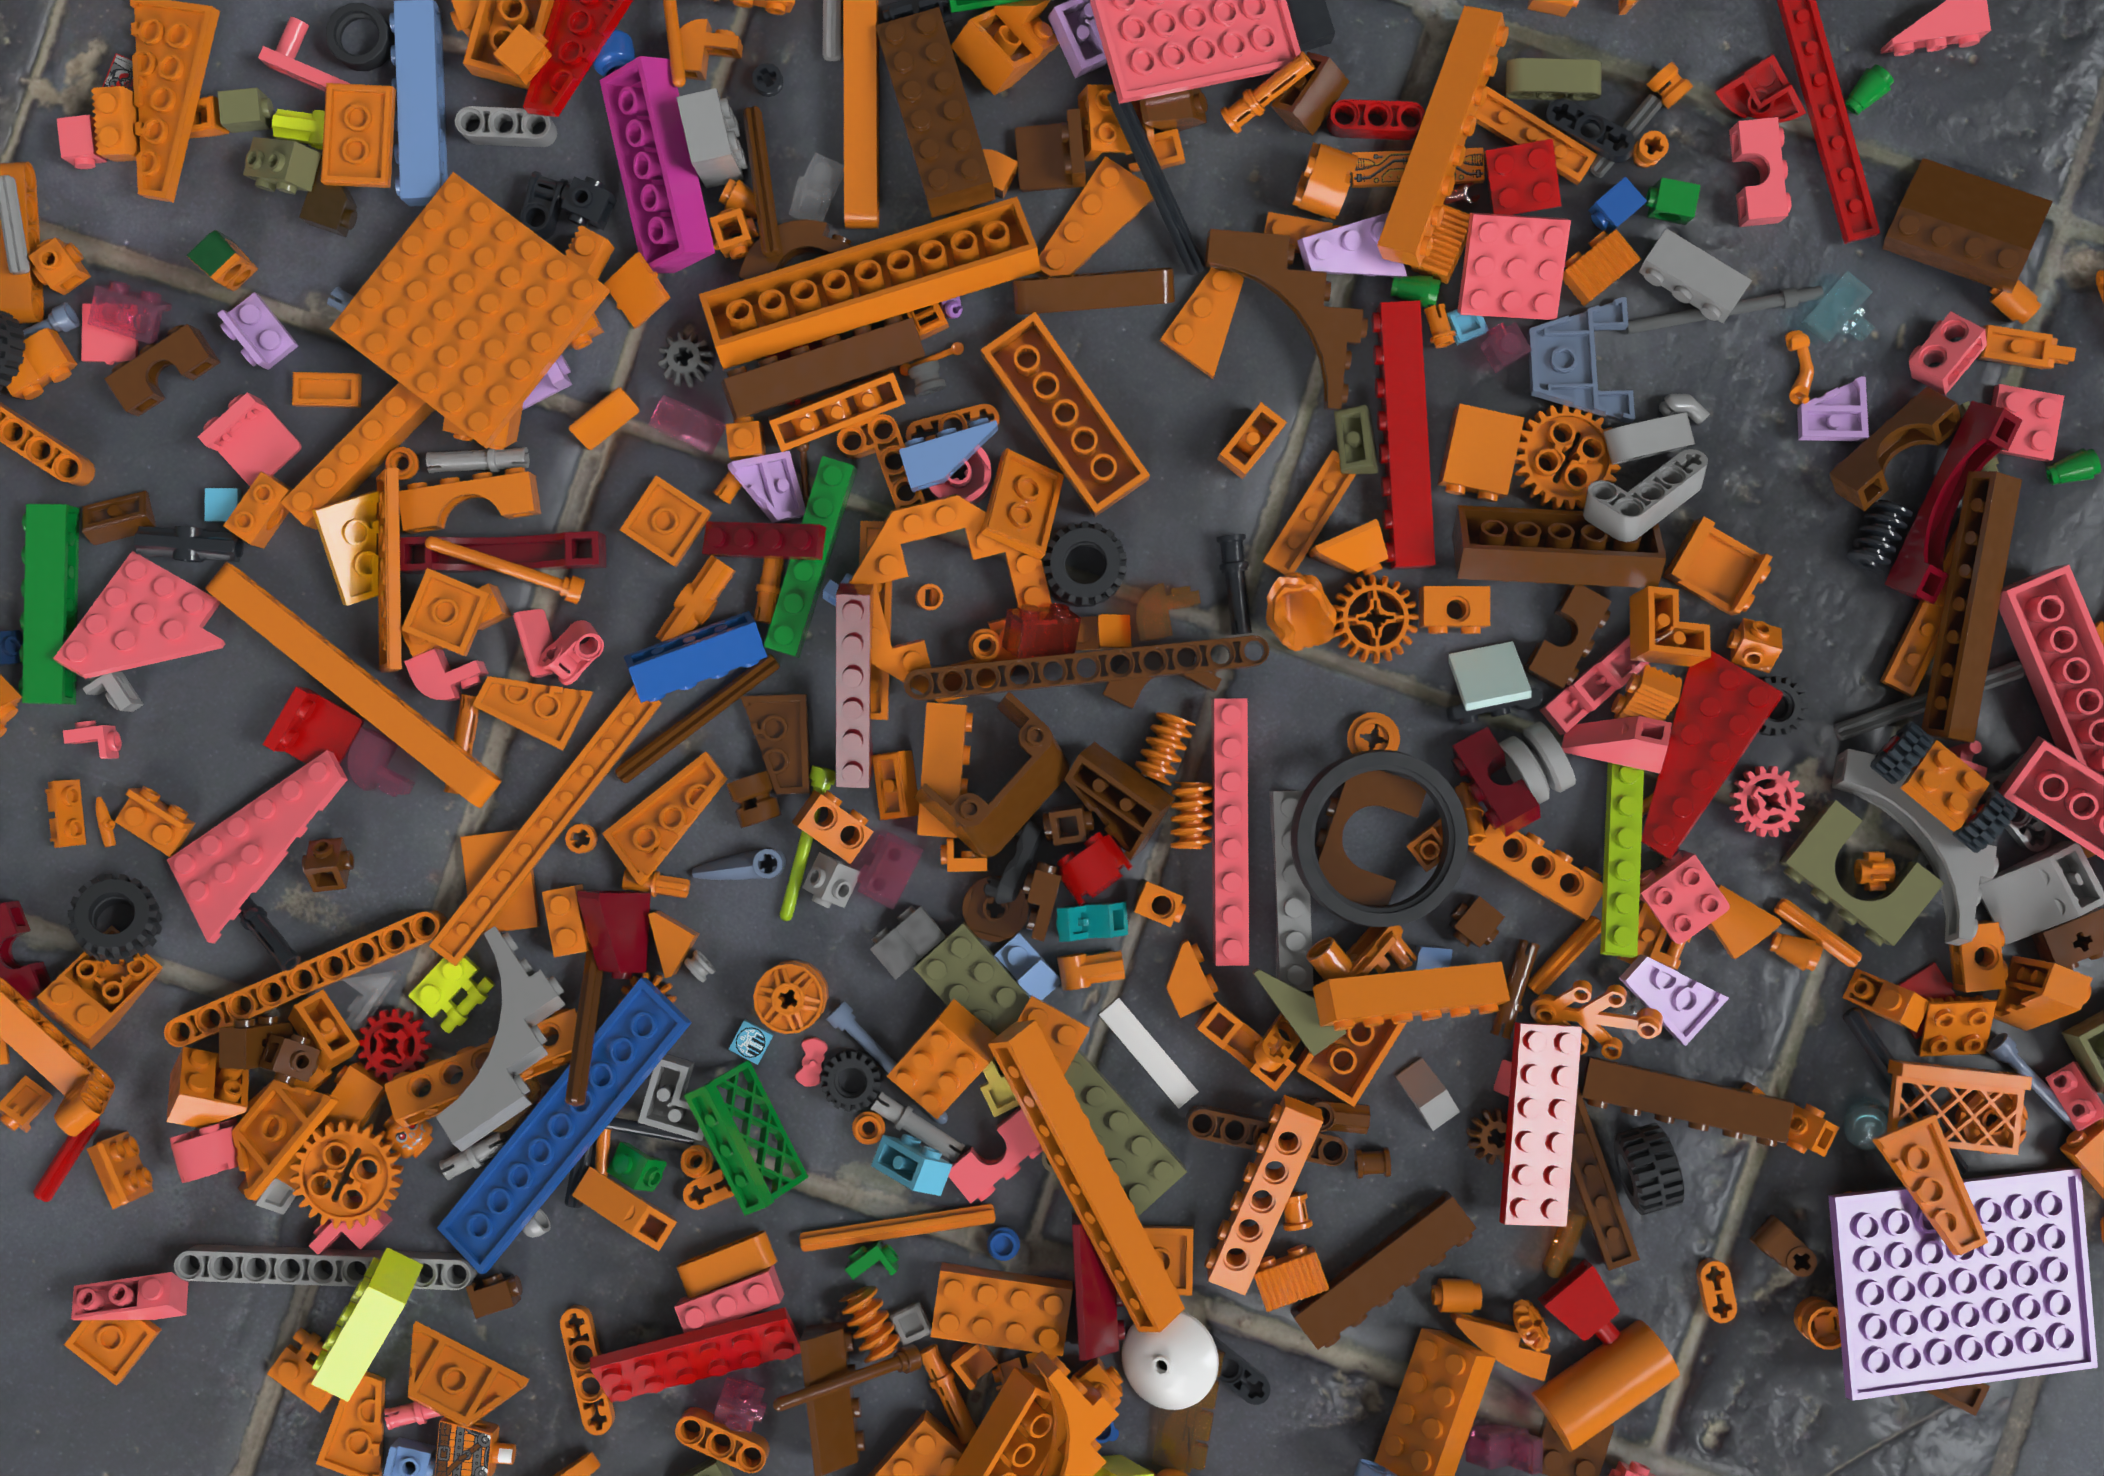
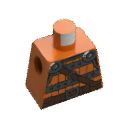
[435,1417,516,1476]

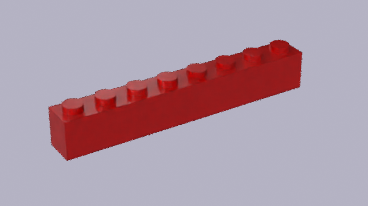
[1371,300,1436,570]

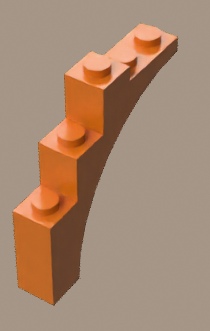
[1032,1351,1119,1476]

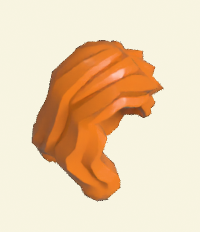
[1266,572,1337,651]

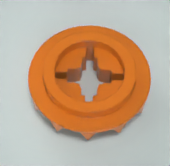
[1347,712,1400,754]
[1513,1299,1550,1352]

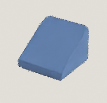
[1414,945,1453,970]

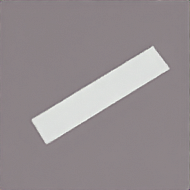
[1099,998,1199,1109]

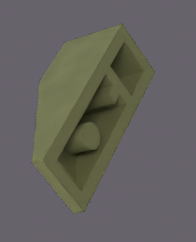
[1252,968,1347,1056]

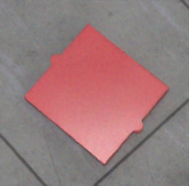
[81,300,139,365]

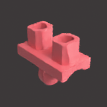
[2045,1061,2104,1131]

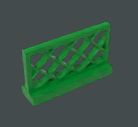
[684,1060,808,1216]

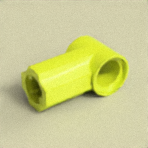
[272,109,325,150]

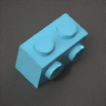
[871,1134,953,1196]

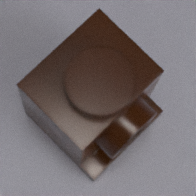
[466,1273,523,1319]

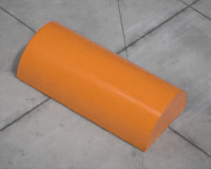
[1531,1319,1680,1452]

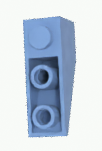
[899,418,998,492]

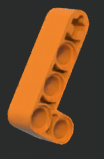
[837,414,926,540]

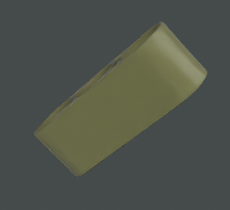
[1506,58,1602,101]

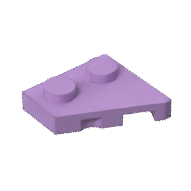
[1797,376,1869,441]
[727,451,806,523]

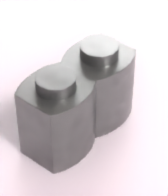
[870,906,947,980]

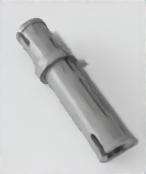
[426,447,530,473]
[870,1091,965,1163]

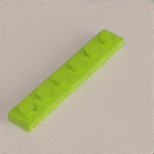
[1600,762,1644,958]

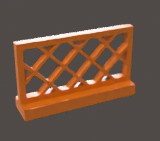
[1886,1059,2032,1155]

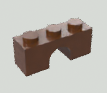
[104,324,221,417]
[1523,585,1612,690]

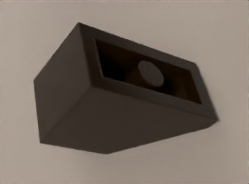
[299,155,357,237]

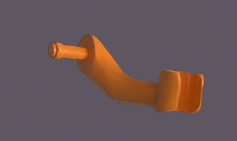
[1785,330,1814,405]

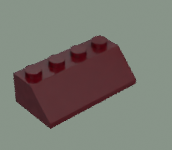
[1072,1213,1125,1361]

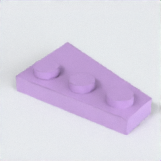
[1297,212,1407,278]
[1619,954,1729,1046]

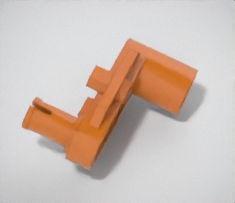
[1306,925,1417,981]

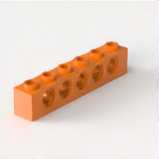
[384,1008,577,1128]
[1204,1095,1323,1295]

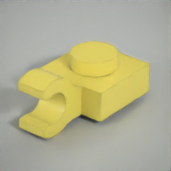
[980,1059,1019,1118]

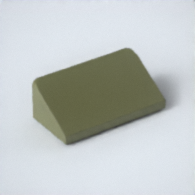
[1334,405,1378,474]

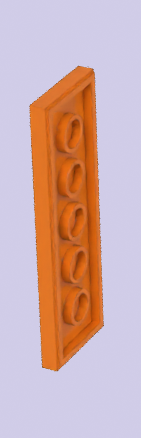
[376,467,402,673]

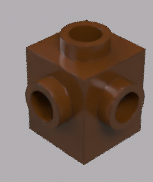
[302,837,354,892]
[258,1034,321,1085]

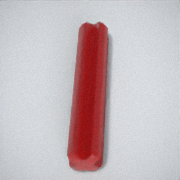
[33,1117,100,1202]

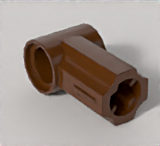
[1305,1098,1371,1134]

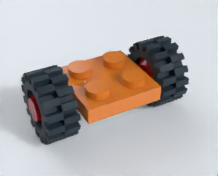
[1870,721,2018,853]

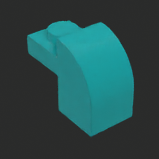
[1056,902,1129,942]

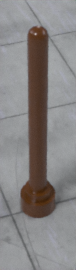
[773,1344,922,1412]

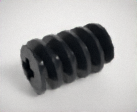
[1847,500,1913,574]

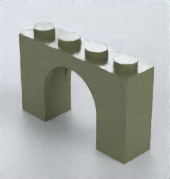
[1779,800,1944,946]

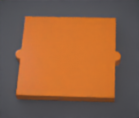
[604,252,671,329]

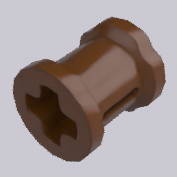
[1354,1147,1391,1179]

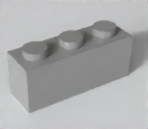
[1639,228,1752,324]

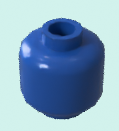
[593,28,636,77]

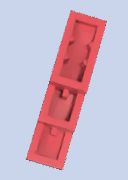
[1540,634,1650,736]

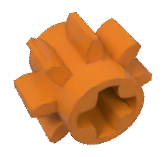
[1854,851,1896,891]

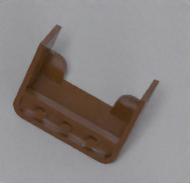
[914,692,1069,858]

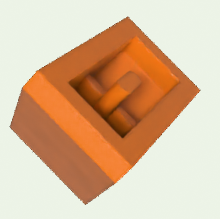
[648,910,700,978]

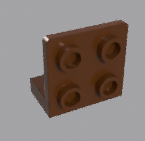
[1015,109,1086,192]

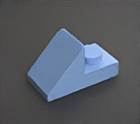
[994,932,1061,1000]

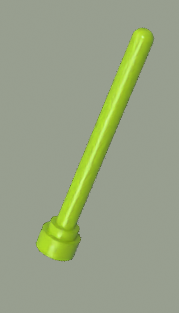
[780,765,836,921]

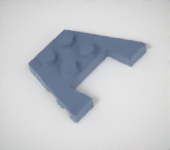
[1527,297,1635,423]

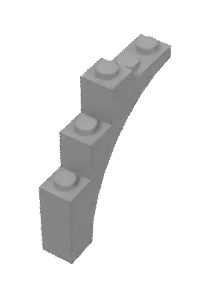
[1832,749,1999,946]
[436,926,565,1152]

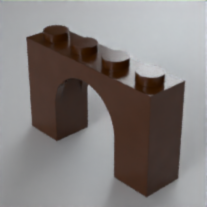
[1315,770,1426,906]

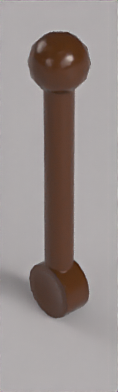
[797,442,809,509]

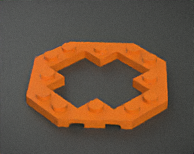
[848,494,1053,703]

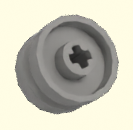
[1499,721,1576,804]

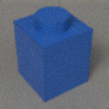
[1588,176,1647,234]

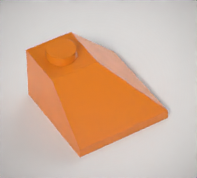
[1308,519,1388,577]

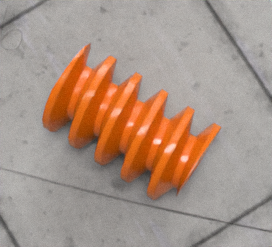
[1135,712,1196,786]
[1170,782,1213,849]
[839,1285,900,1363]

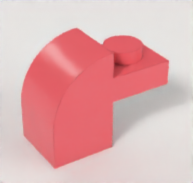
[404,649,489,701]
[309,1196,393,1255]

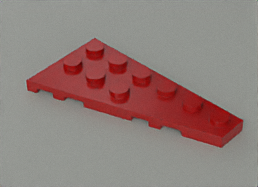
[523,0,633,117]
[1641,650,1783,860]

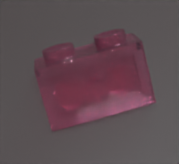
[87,281,172,344]

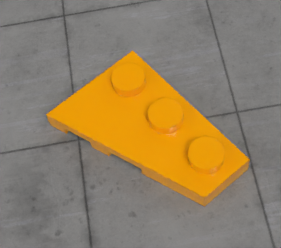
[312,491,379,606]

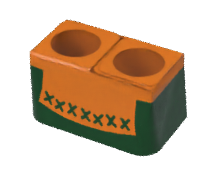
[186,230,258,291]

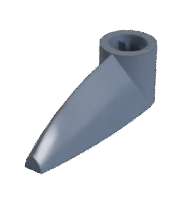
[692,848,786,880]

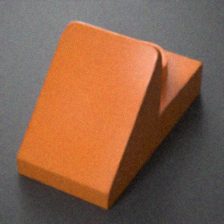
[993,0,1059,58]
[1064,614,1132,651]

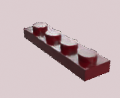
[702,521,826,560]

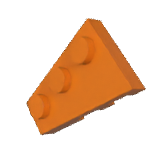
[472,676,594,751]
[316,1371,386,1476]

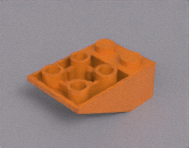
[36,925,163,1050]

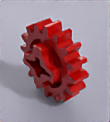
[358,1007,432,1081]

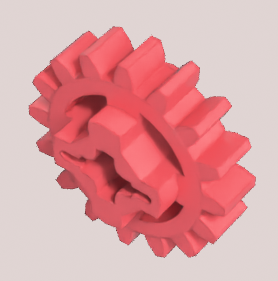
[1729,766,1805,837]

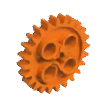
[1514,405,1621,511]
[290,1119,404,1230]

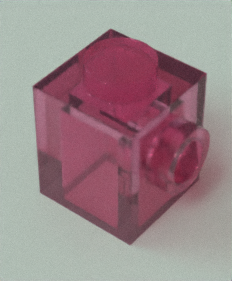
[1480,322,1532,373]

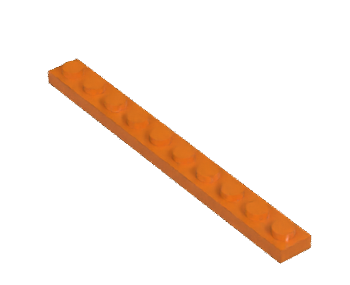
[429,685,663,966]

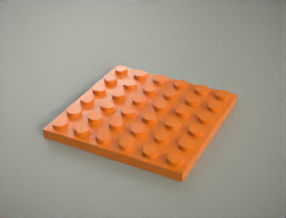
[329,172,610,449]

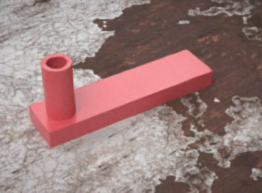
[258,16,350,92]

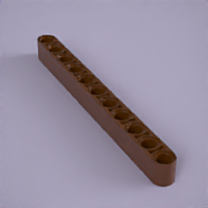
[904,635,1269,701]

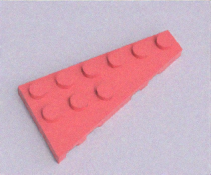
[167,750,348,944]

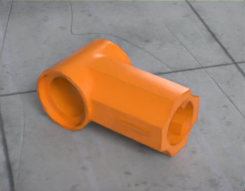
[1057,950,1125,991]

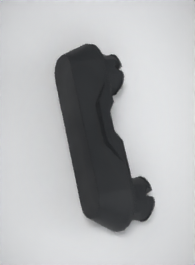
[984,818,1045,904]

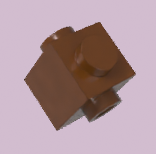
[1449,894,1505,948]

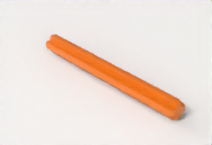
[799,1203,996,1252]

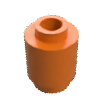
[1989,279,2042,324]
[1431,1278,1482,1313]

